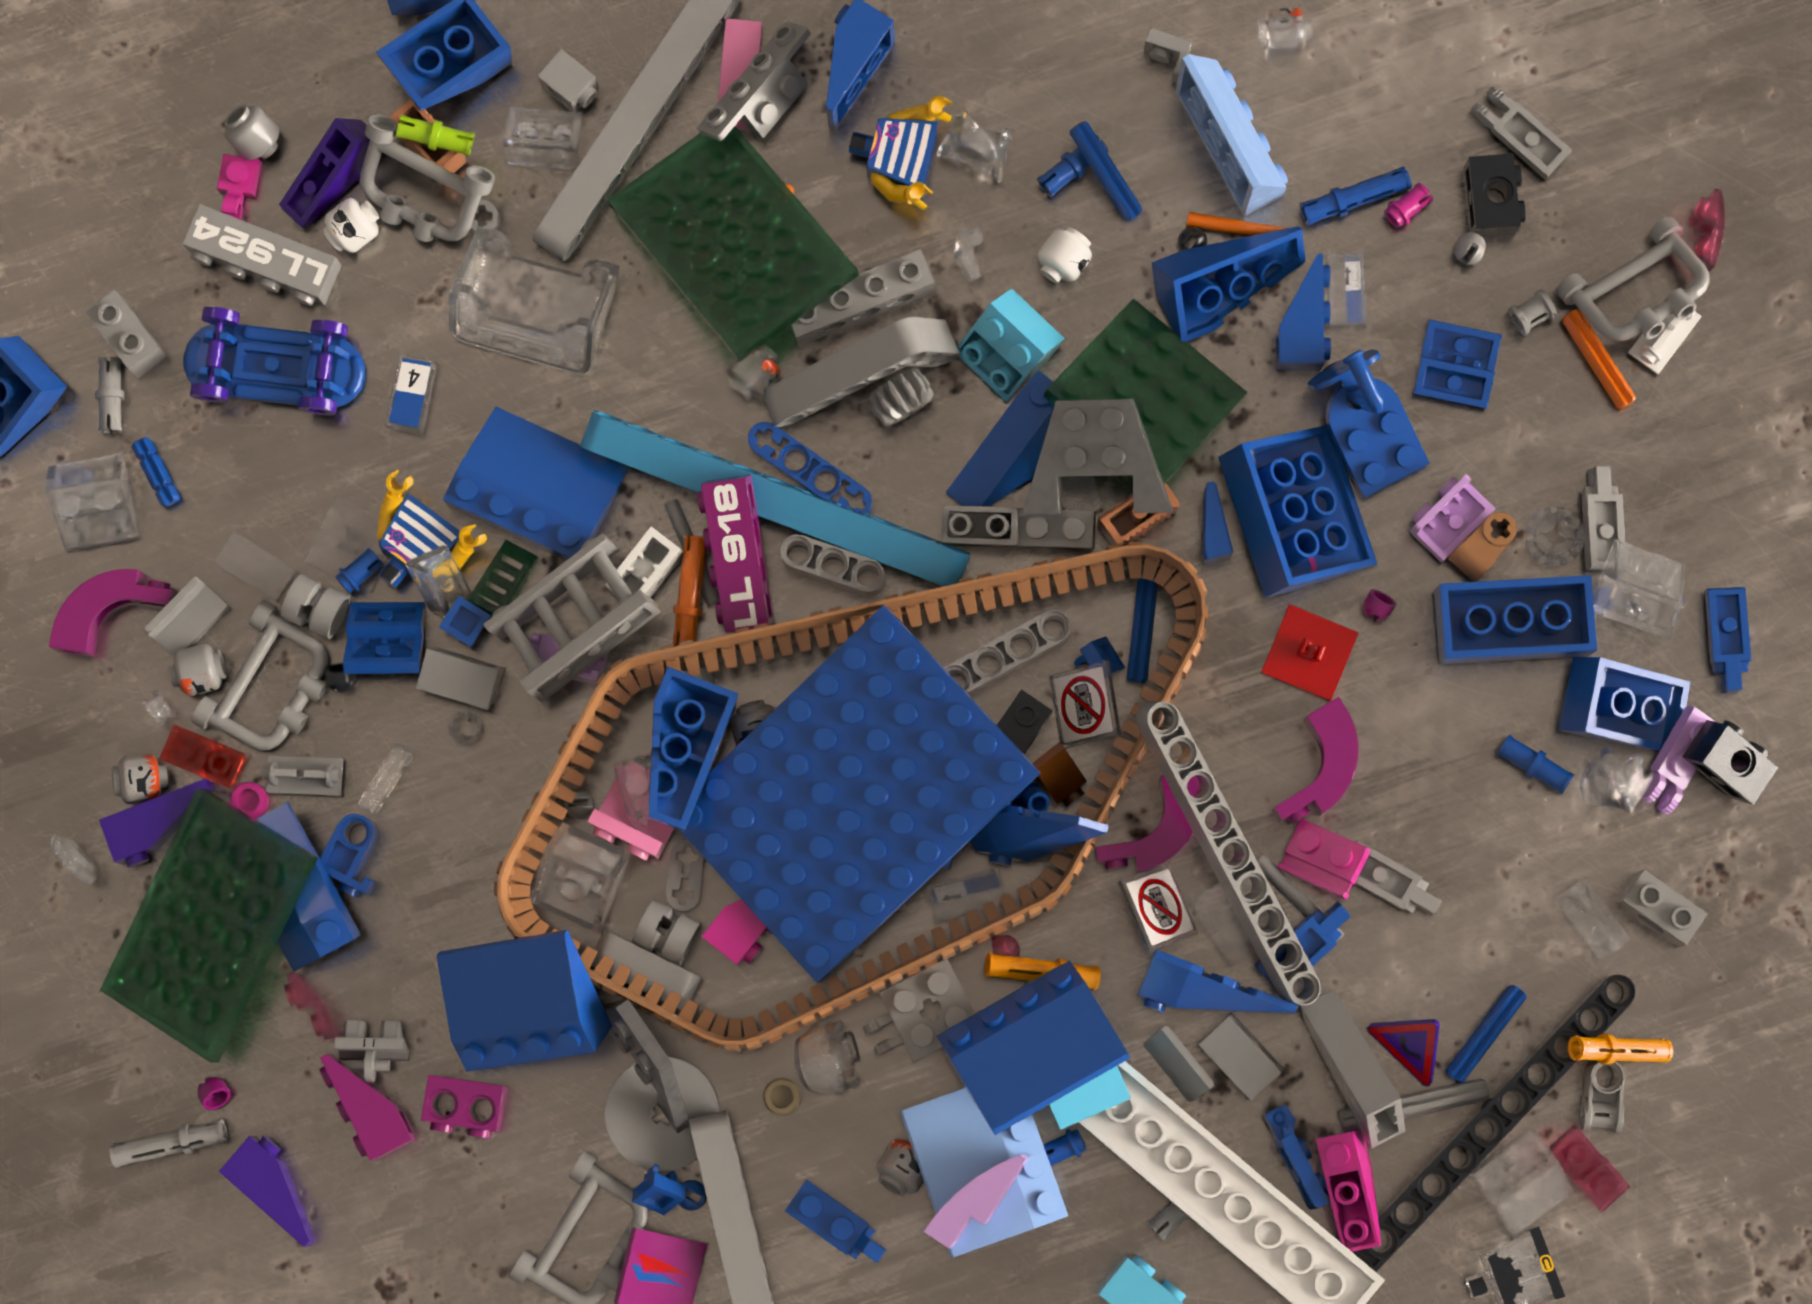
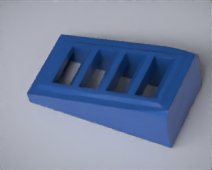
[1201,481,1233,565]

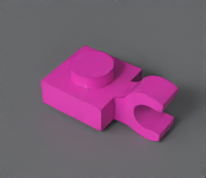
[217,154,262,220]

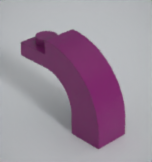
[49,569,178,657]
[1272,697,1359,824]
[1094,775,1199,874]

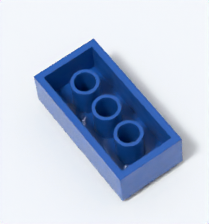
[1434,575,1597,665]

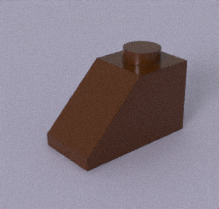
[1032,742,1087,808]

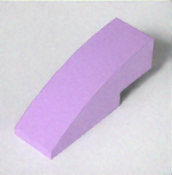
[923,1153,1029,1249]

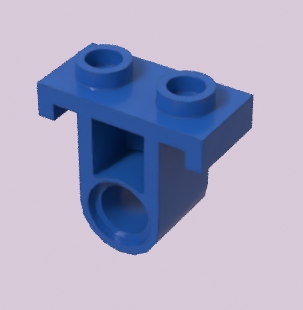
[316,814,379,898]

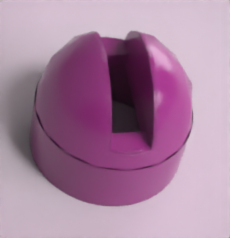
[1363,589,1396,622]
[197,1077,231,1110]

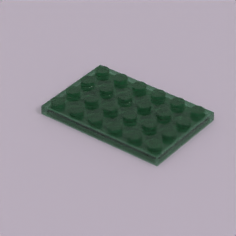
[607,126,859,362]
[100,788,318,1063]

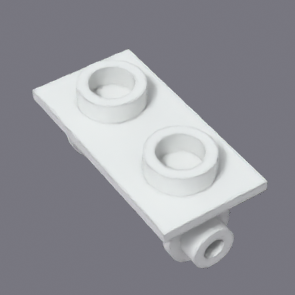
[1628,311,1702,375]

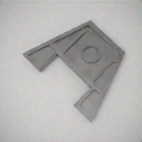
[1022,398,1174,515]
[603,999,690,1134]

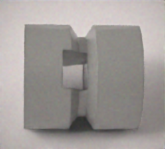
[281,574,350,639]
[632,899,702,966]

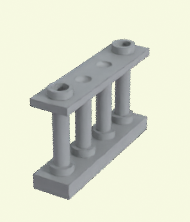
[483,533,661,702]

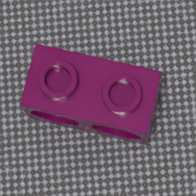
[421,1075,508,1138]

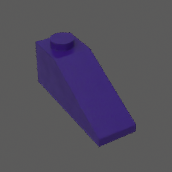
[279,118,370,228]
[99,779,215,868]
[219,1135,316,1247]

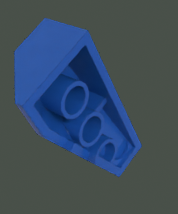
[1152,226,1306,344]
[946,370,1074,507]
[648,667,739,832]
[254,802,361,972]
[971,805,1109,866]
[1137,950,1298,1014]

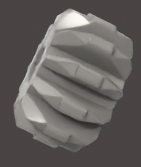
[868,368,934,426]

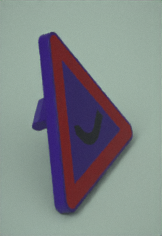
[1368,1019,1440,1086]

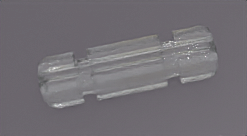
[358,744,413,815]

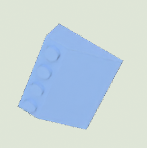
[1176,54,1288,217]
[899,1088,1068,1258]

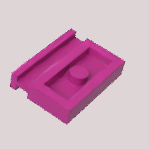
[1277,818,1371,900]

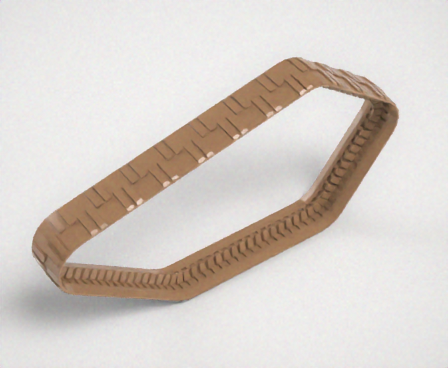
[494,541,1209,1052]

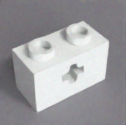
[605,526,683,598]

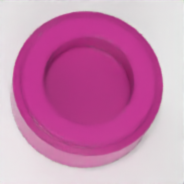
[230,782,269,820]

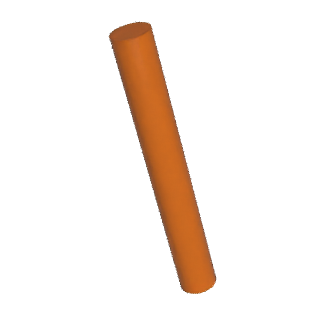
[1186,212,1287,236]

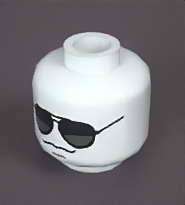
[323,198,380,253]
[1037,227,1092,284]

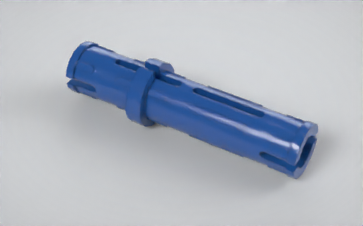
[1300,166,1412,226]

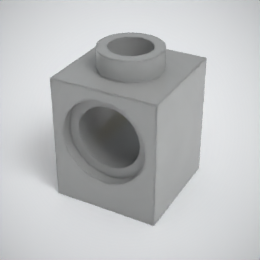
[538,49,598,113]

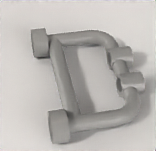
[359,114,495,242]
[1556,216,1710,341]
[191,600,328,751]
[509,1151,648,1304]

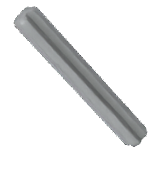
[1339,1078,1489,1131]

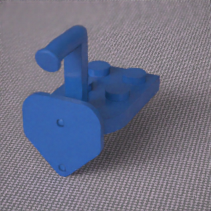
[1307,349,1430,498]

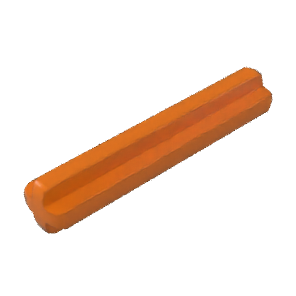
[1562,309,1636,409]

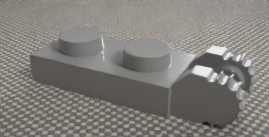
[1471,87,1572,180]

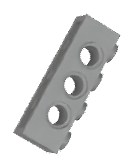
[783,249,935,347]

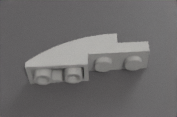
[942,505,1096,549]

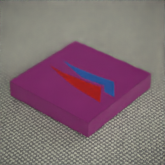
[614,1227,707,1304]

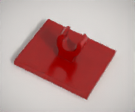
[1261,604,1359,702]

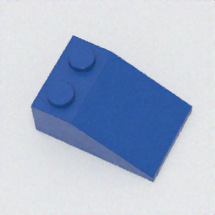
[376,0,512,111]
[826,0,895,132]
[0,336,67,457]
[1559,656,1691,752]

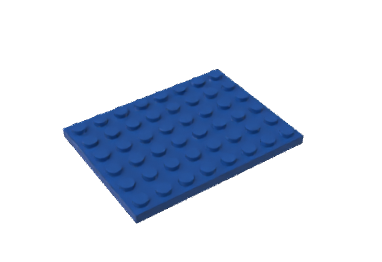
[681,605,1041,983]

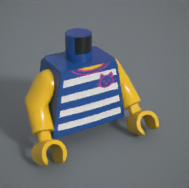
[849,95,953,210]
[377,469,487,589]

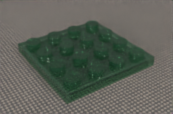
[1043,298,1247,485]

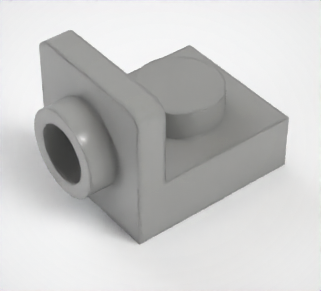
[1144,28,1196,84]

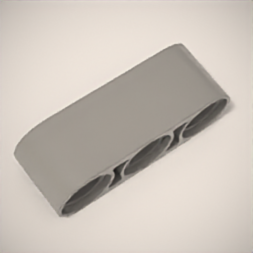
[780,534,885,597]
[592,930,702,1010]

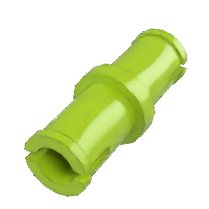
[396,114,475,156]

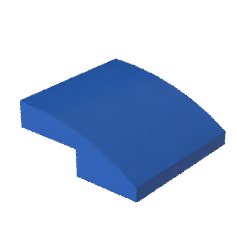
[1413,319,1502,409]
[343,602,425,674]

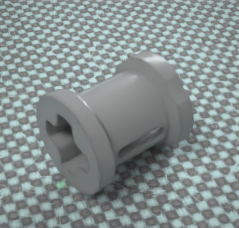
[1508,289,1558,336]

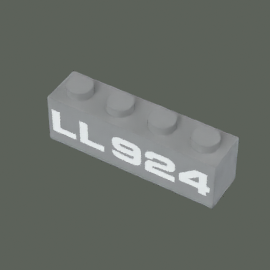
[182,204,342,306]

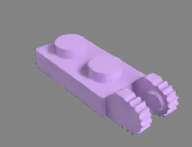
[1640,705,1715,815]

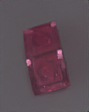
[1693,188,1725,272]
[284,972,343,1042]
[1546,1125,1630,1212]

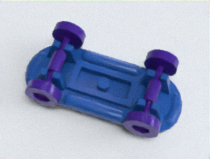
[183,307,365,415]

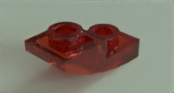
[159,724,244,788]

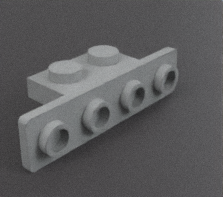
[697,22,811,141]

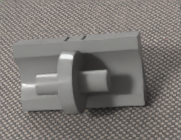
[334,1020,409,1082]

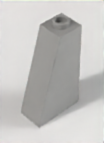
[1301,989,1406,1148]

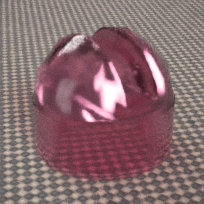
[991,935,1020,957]

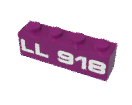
[697,475,775,633]

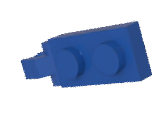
[1705,587,1752,693]
[1254,901,1351,988]
[1263,1105,1329,1210]
[785,1179,886,1263]

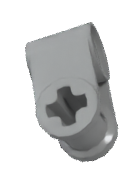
[1580,1060,1625,1133]

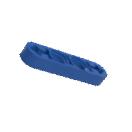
[748,422,872,514]

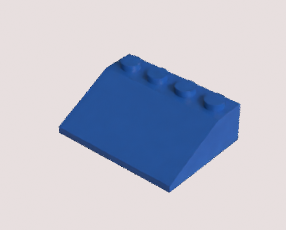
[442,407,630,560]
[1218,425,1377,598]
[436,930,612,1072]
[937,960,1130,1135]

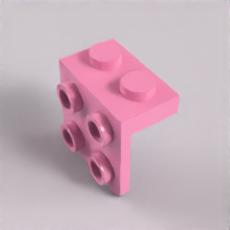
[587,761,675,861]

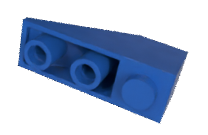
[1276,254,1331,371]

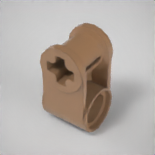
[1447,512,1517,582]

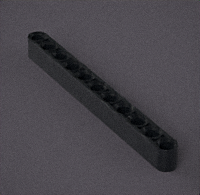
[1352,974,1636,1272]

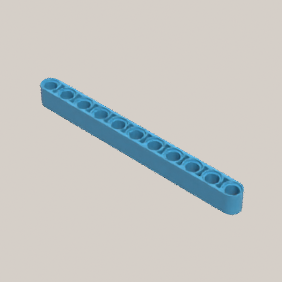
[580,410,971,586]

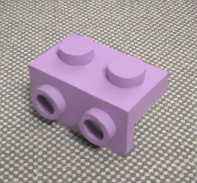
[1410,474,1496,563]

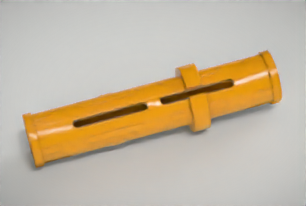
[984,952,1101,990]
[1568,1034,1673,1064]

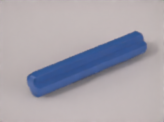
[1069,121,1142,221]
[1127,573,1158,684]
[1446,984,1527,1083]

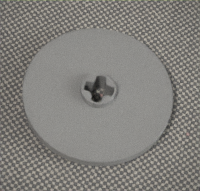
[605,1057,719,1171]

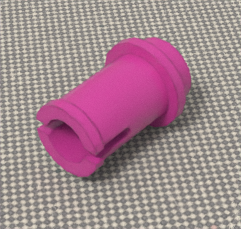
[1384,183,1433,228]

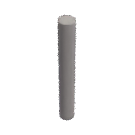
[664,499,720,606]
[1257,854,1345,942]

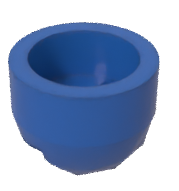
[679,1180,707,1211]

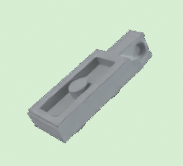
[1582,466,1627,570]
[1354,839,1442,915]

